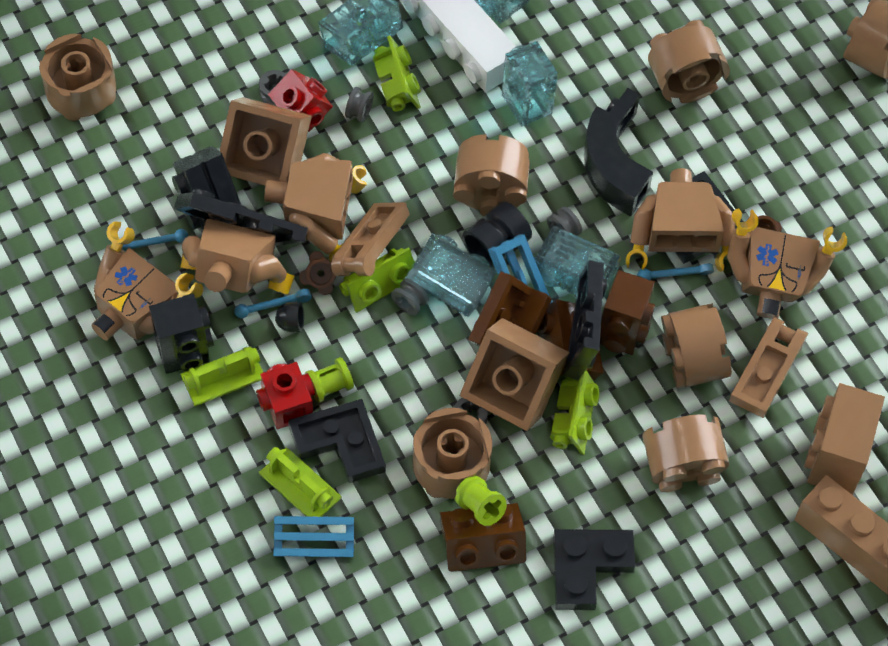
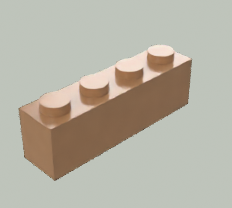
[794,475,888,595]

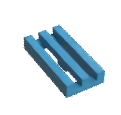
[488,234,552,303]
[273,516,354,557]

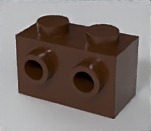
[600,270,655,355]

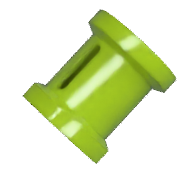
[305,357,354,403]
[455,476,507,526]

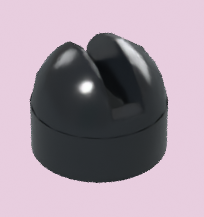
[275,302,304,332]

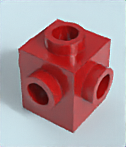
[268,69,333,132]
[256,362,315,430]

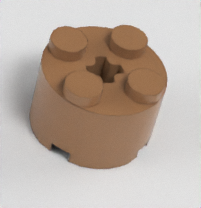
[843,0,888,79]
[648,20,730,103]
[39,34,116,121]
[453,134,530,216]
[661,303,732,388]
[413,408,492,499]
[642,414,729,492]

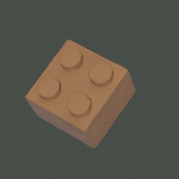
[220,97,312,186]
[459,318,570,431]
[804,383,885,495]

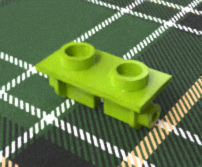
[373,35,421,112]
[339,247,418,313]
[180,346,263,406]
[550,370,599,455]
[259,447,342,517]

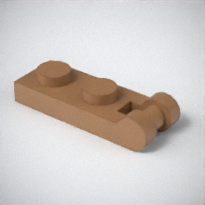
[331,202,410,276]
[729,317,809,418]

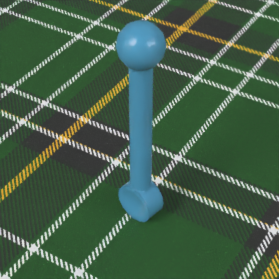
[122,229,189,251]
[637,263,714,280]
[234,289,312,318]

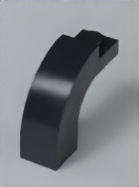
[584,88,653,216]

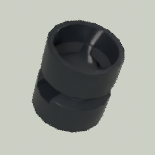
[462,201,532,270]

